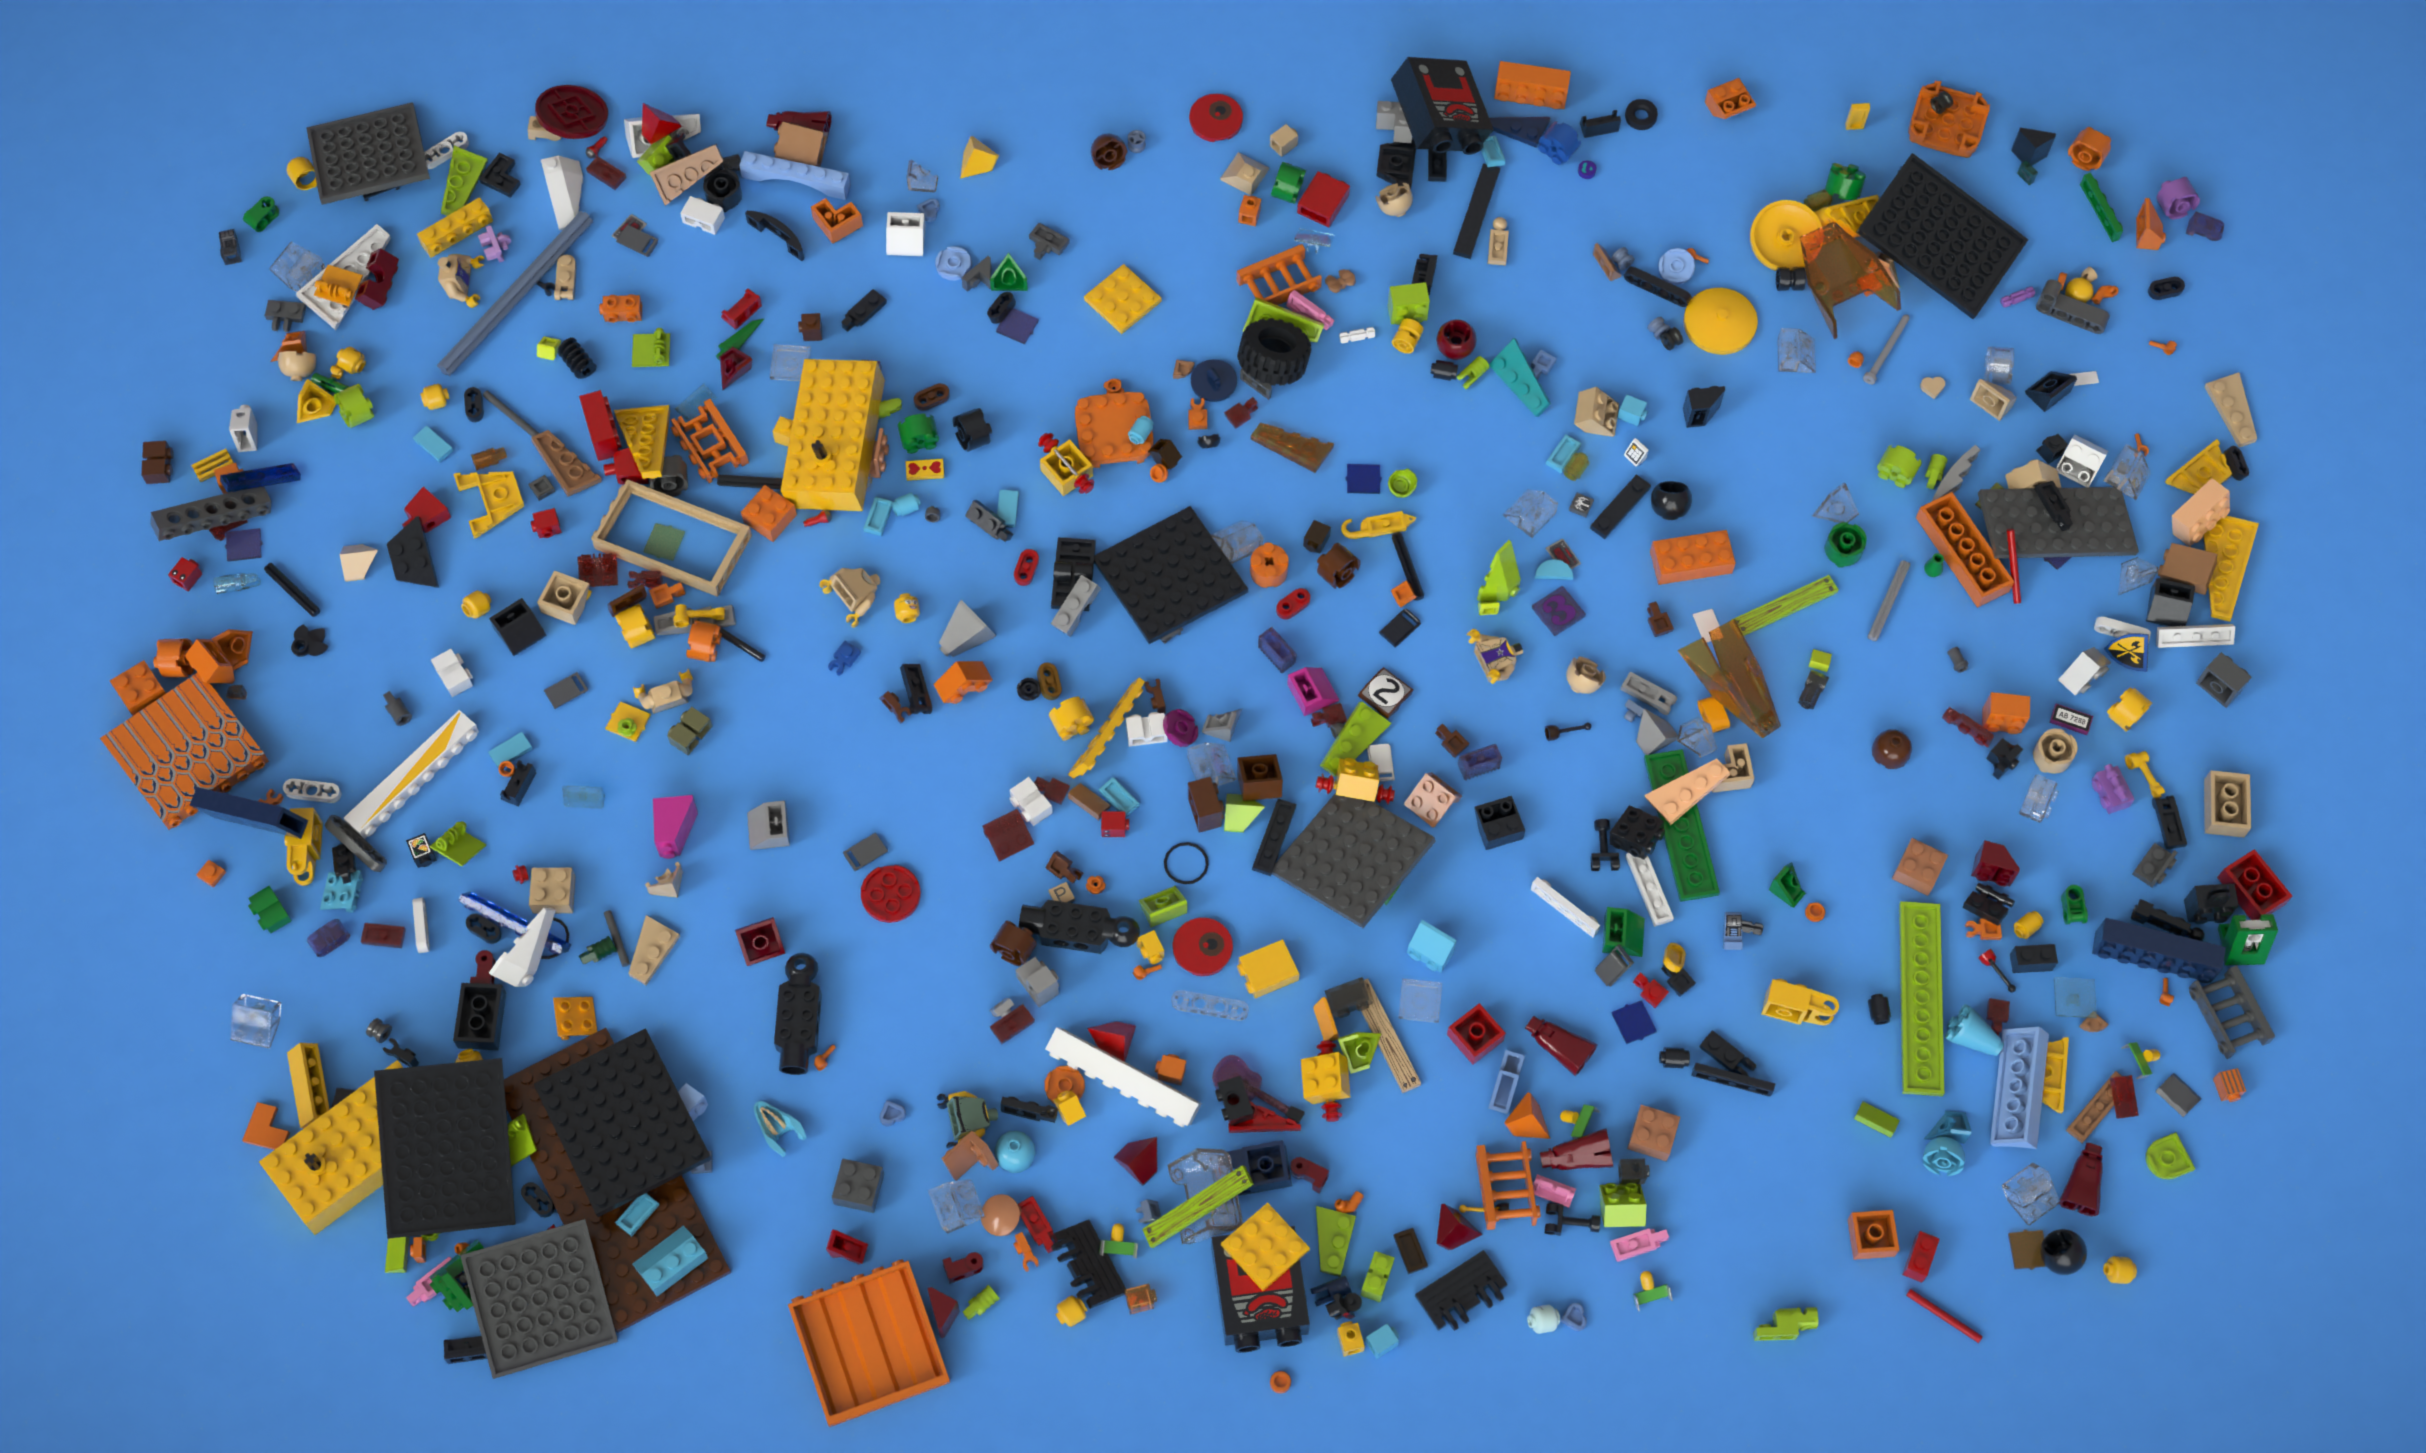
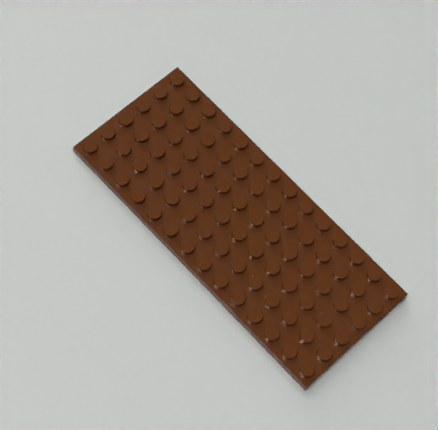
[504,1028,731,1333]

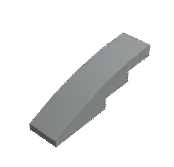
[1932,445,1980,501]
[653,605,736,635]

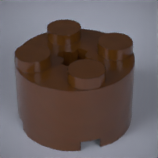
[1317,543,1361,589]
[990,920,1037,966]

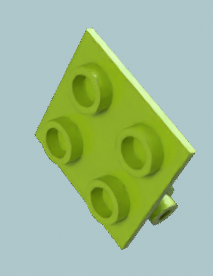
[632,328,670,367]
[430,821,487,867]
[507,1114,537,1167]

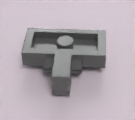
[1029,223,1070,260]

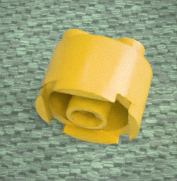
[615,603,656,649]
[2107,687,2153,732]
[1049,697,1094,741]

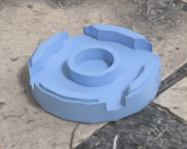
[935,246,972,281]
[1658,248,1695,285]

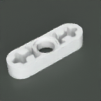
[424,132,469,169]
[2094,617,2151,643]
[283,779,342,803]
[412,897,430,954]

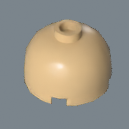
[1375,183,1413,217]
[278,351,316,381]
[1566,656,1606,694]

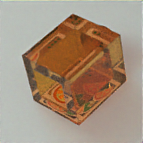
[1125,1284,1157,1315]

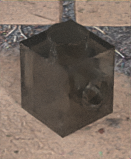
[1618,1158,1650,1184]

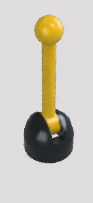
[1459,1203,1509,1220]

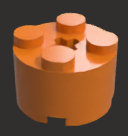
[2068,127,2111,171]
[1250,542,1289,588]
[686,620,722,662]
[153,638,194,677]

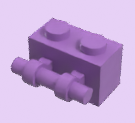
[2092,764,2135,814]

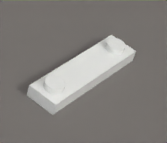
[2156,624,2235,648]
[1625,853,1674,927]
[1531,877,1600,938]

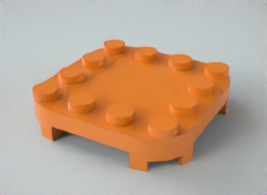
[1908,81,1990,158]
[1075,392,1154,468]

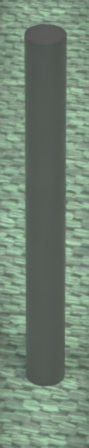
[483,390,540,437]

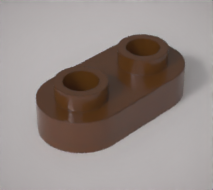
[914,383,950,411]

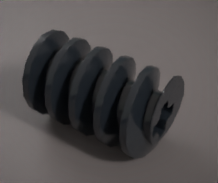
[558,337,597,379]

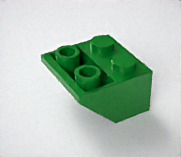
[1602,907,1645,957]

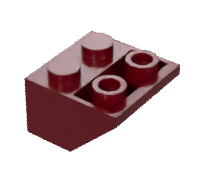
[1971,840,2020,887]

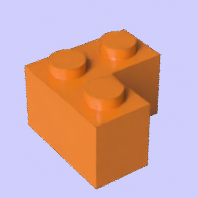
[811,198,863,244]
[933,661,993,704]

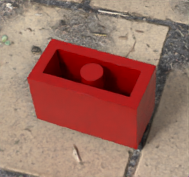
[1902,1231,1940,1283]

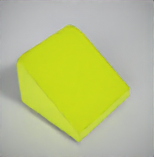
[537,336,561,360]
[1478,601,1500,615]
[1808,649,1832,672]

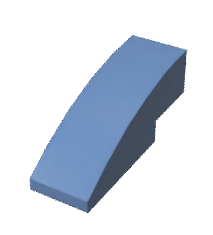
[1488,1050,1525,1114]

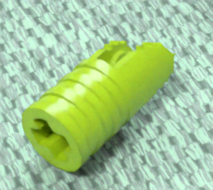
[1456,356,1489,390]
[878,398,902,420]

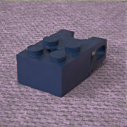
[1215,1140,1292,1196]

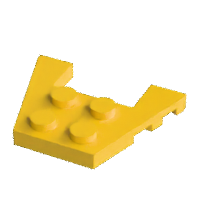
[453,471,524,539]

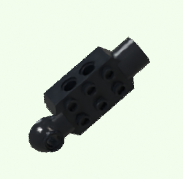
[1019,900,1140,954]
[774,953,822,1075]

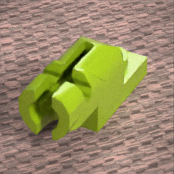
[1753,1307,1818,1341]

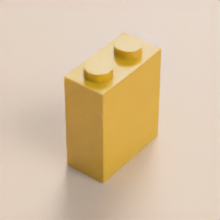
[1237,939,1299,999]

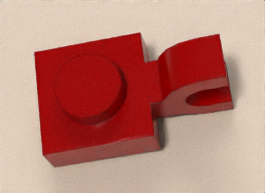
[1632,972,1669,1008]

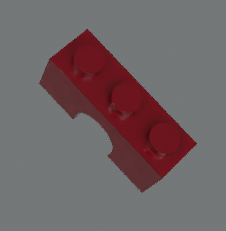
[355,248,399,310]

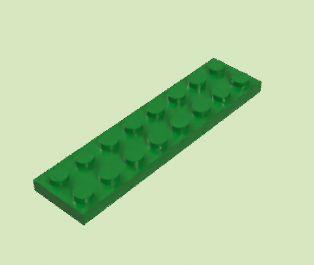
[1644,749,1720,902]

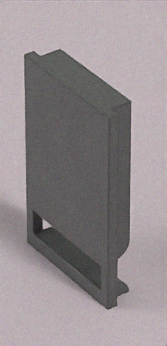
[616,225,658,257]
[544,672,588,709]
[843,833,888,871]
[1595,944,1634,987]

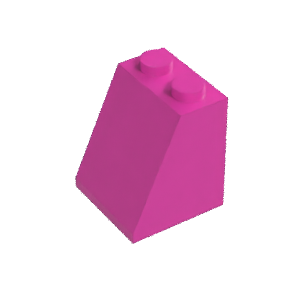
[653,795,698,859]

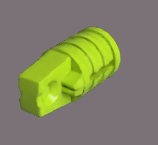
[1925,454,1948,490]
[963,1285,1000,1320]

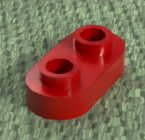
[1014,549,1039,586]
[1276,588,1310,619]

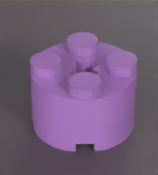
[2156,177,2200,220]

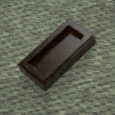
[1393,1228,1428,1275]

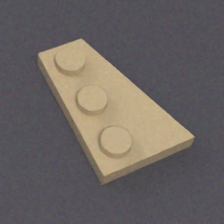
[628,915,680,985]

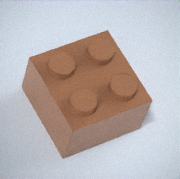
[1892,838,1948,896]
[1627,1104,1680,1162]

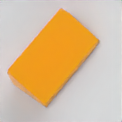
[1313,997,1339,1041]

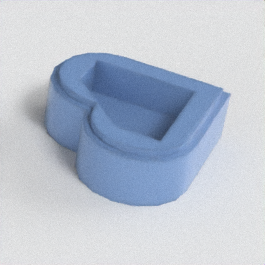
[917,199,940,222]
[880,1100,906,1127]
[1560,1303,1587,1331]

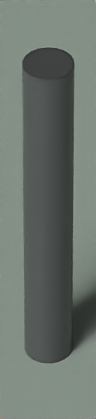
[604,910,630,967]

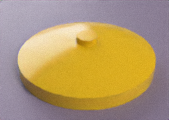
[1750,200,1823,271]
[1683,288,1758,355]

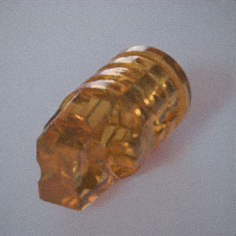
[471,447,507,471]

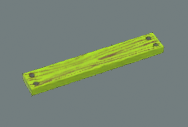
[1730,575,1839,638]
[1142,1165,1254,1248]

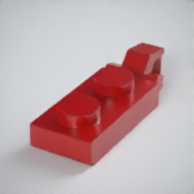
[1018,1196,1054,1253]

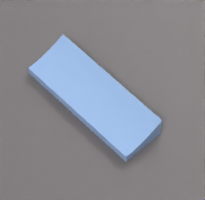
[1990,1027,2049,1149]

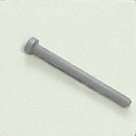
[1863,314,1910,385]

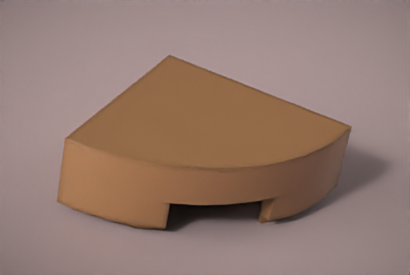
[1173,360,1195,379]
[2079,1011,2109,1032]

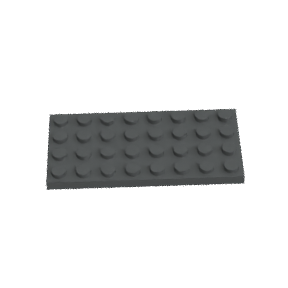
[1978,487,2139,559]

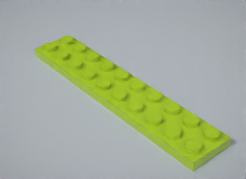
[1899,901,1945,1097]

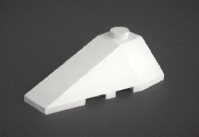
[624,114,701,158]
[541,155,583,231]
[489,908,556,987]

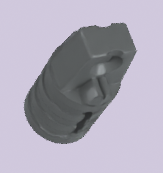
[383,691,412,726]

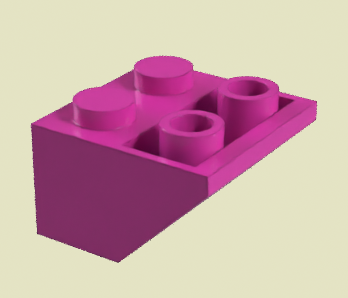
[1287,667,1339,716]

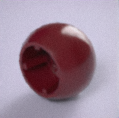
[1436,319,1477,360]

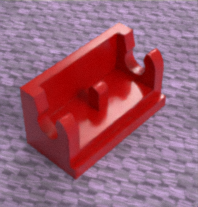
[721,288,762,330]

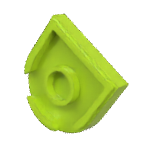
[2145,1132,2195,1180]

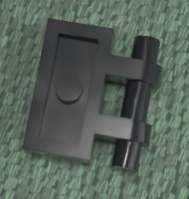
[1963,883,2015,926]

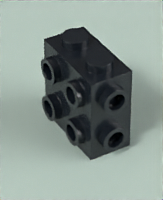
[1610,805,1665,860]

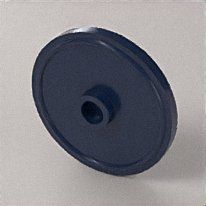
[1191,359,1237,402]

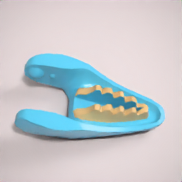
[754,1101,806,1157]

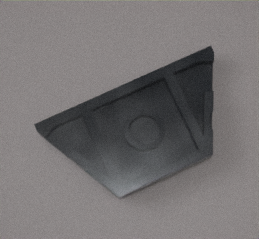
[1376,137,1416,189]
[387,516,439,588]

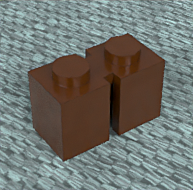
[141,441,173,484]

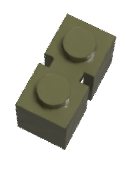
[667,707,712,755]

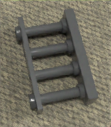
[2189,965,2275,1059]

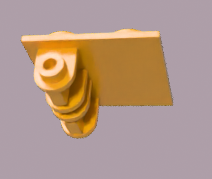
[314,264,363,306]
[553,997,597,1040]

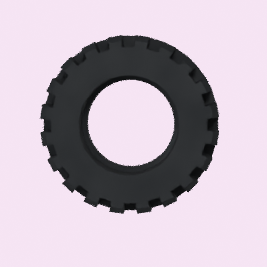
[1237,318,1311,386]

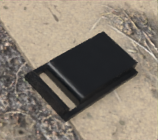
[1379,609,1421,648]

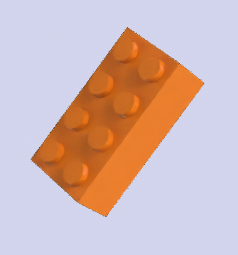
[1494,61,1571,109]
[1650,530,1736,585]

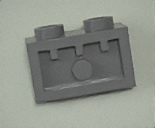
[2132,843,2178,887]

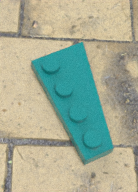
[1489,338,1551,417]

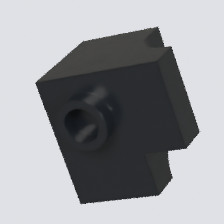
[1986,738,2023,780]

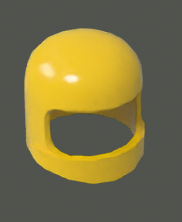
[286,157,317,190]

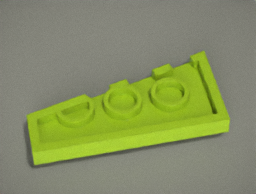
[441,146,488,216]
[1242,297,1324,342]
[1320,701,1392,777]

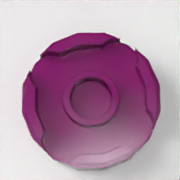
[1163,709,1198,747]

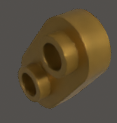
[1037,663,1062,700]

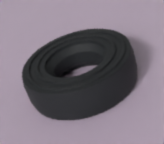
[1625,99,1658,130]

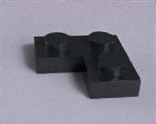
[479,152,521,198]

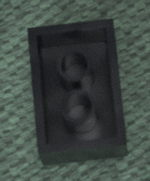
[453,983,506,1050]

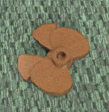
[1325,269,1356,293]

